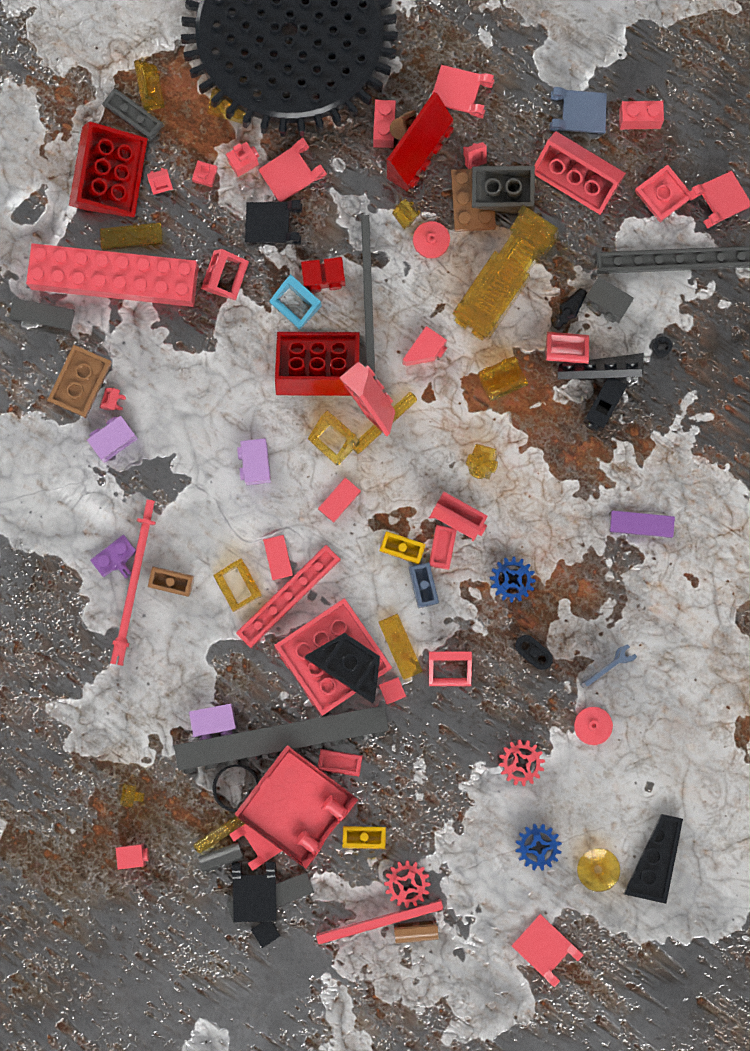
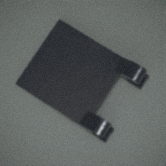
[245,200,303,245]
[232,862,277,922]

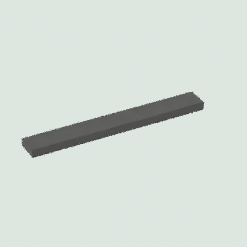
[361,215,375,379]
[596,246,750,274]

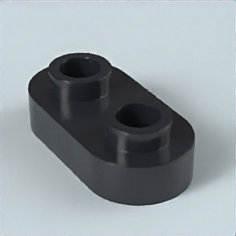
[515,635,553,670]

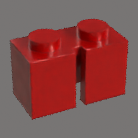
[301,257,346,293]

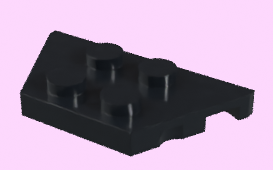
[304,633,380,704]

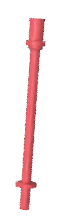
[110,499,156,666]

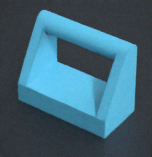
[269,274,322,330]

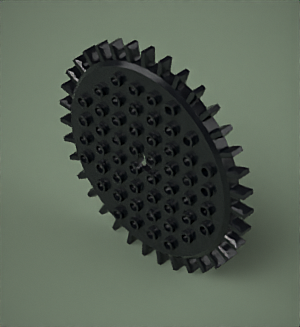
[181,0,398,137]

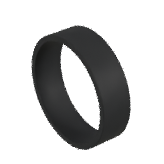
[212,764,259,812]

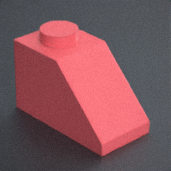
[402,326,447,366]

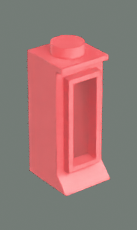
[429,492,488,541]

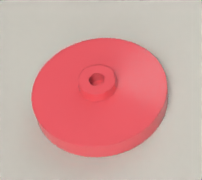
[413,221,450,259]
[574,707,613,745]

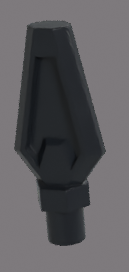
[553,288,587,330]

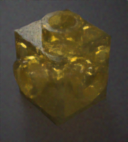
[466,444,498,479]

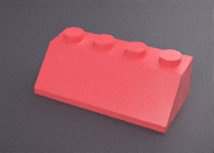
[534,131,626,215]

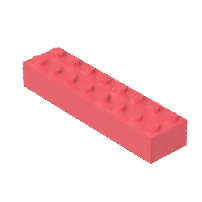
[26,243,199,307]

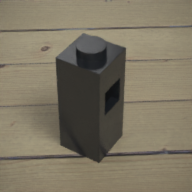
[583,378,627,432]

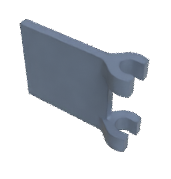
[550,87,607,134]
[580,645,637,688]

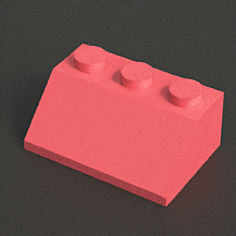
[339,362,395,436]

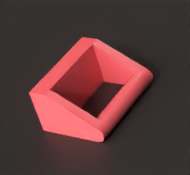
[201,249,249,300]
[545,332,589,364]
[429,652,472,686]

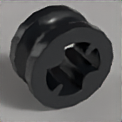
[652,336,672,357]

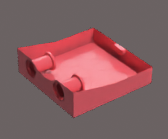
[274,598,392,717]
[235,745,358,869]

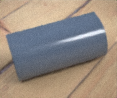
[408,562,439,608]

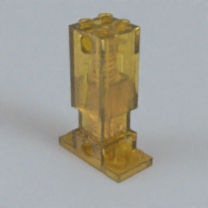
[452,205,559,341]

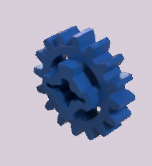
[489,557,536,603]
[515,823,562,871]

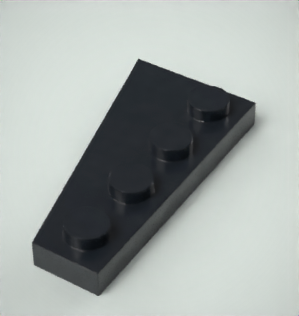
[557,353,644,380]
[623,814,683,904]

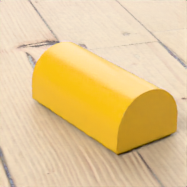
[379,531,426,564]
[342,826,386,849]

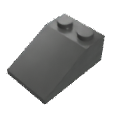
[472,166,535,214]

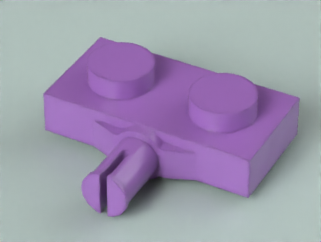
[90,534,136,579]

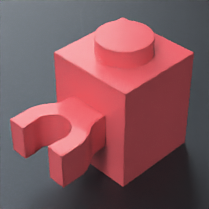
[226,142,260,177]

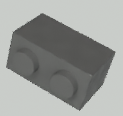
[584,277,634,323]

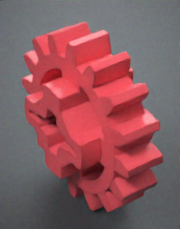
[498,740,545,786]
[384,860,431,908]

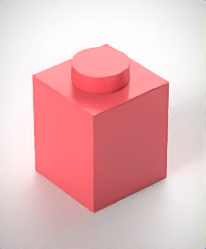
[116,844,149,870]

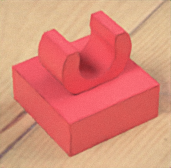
[463,142,487,169]
[192,161,218,187]
[147,168,173,195]
[99,388,126,410]

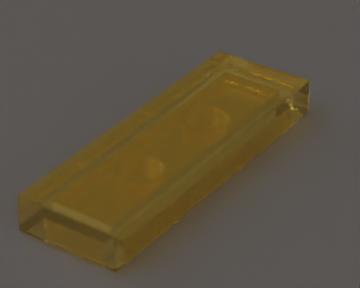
[100,222,163,251]

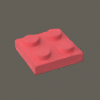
[635,164,690,222]

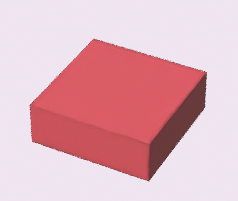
[379,677,406,705]

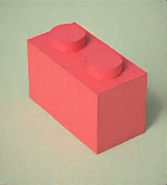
[373,100,396,148]
[619,101,664,130]

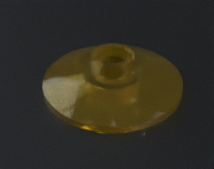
[577,848,620,892]

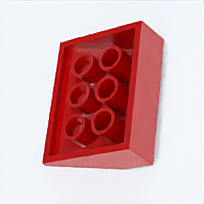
[387,92,454,192]
[69,121,148,218]
[275,332,360,396]

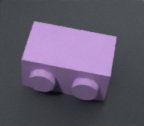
[87,416,138,463]
[237,438,271,485]
[189,704,237,740]

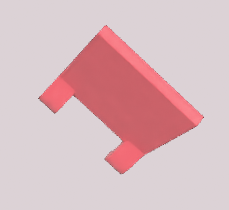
[432,65,494,119]
[258,138,327,202]
[686,171,750,229]
[229,824,287,871]
[512,914,583,988]

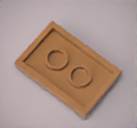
[451,169,496,232]
[47,344,112,418]

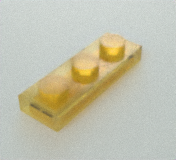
[378,613,423,680]

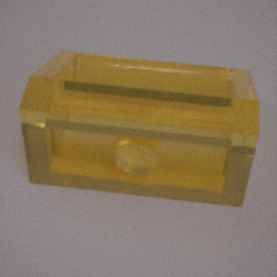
[134,60,165,111]
[308,410,360,465]
[213,558,263,612]

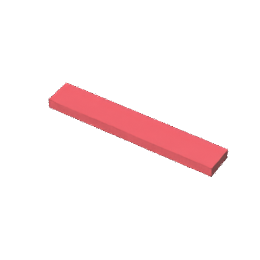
[236,545,341,648]
[316,899,443,944]

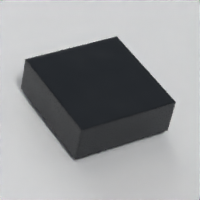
[251,921,281,948]

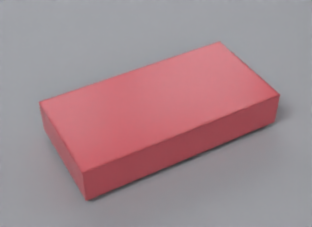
[318,477,361,523]
[429,525,457,570]
[263,535,293,581]
[318,749,363,777]

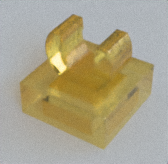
[392,199,420,229]
[120,783,145,808]

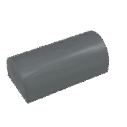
[198,842,245,873]

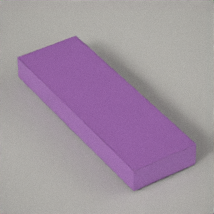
[610,511,675,538]

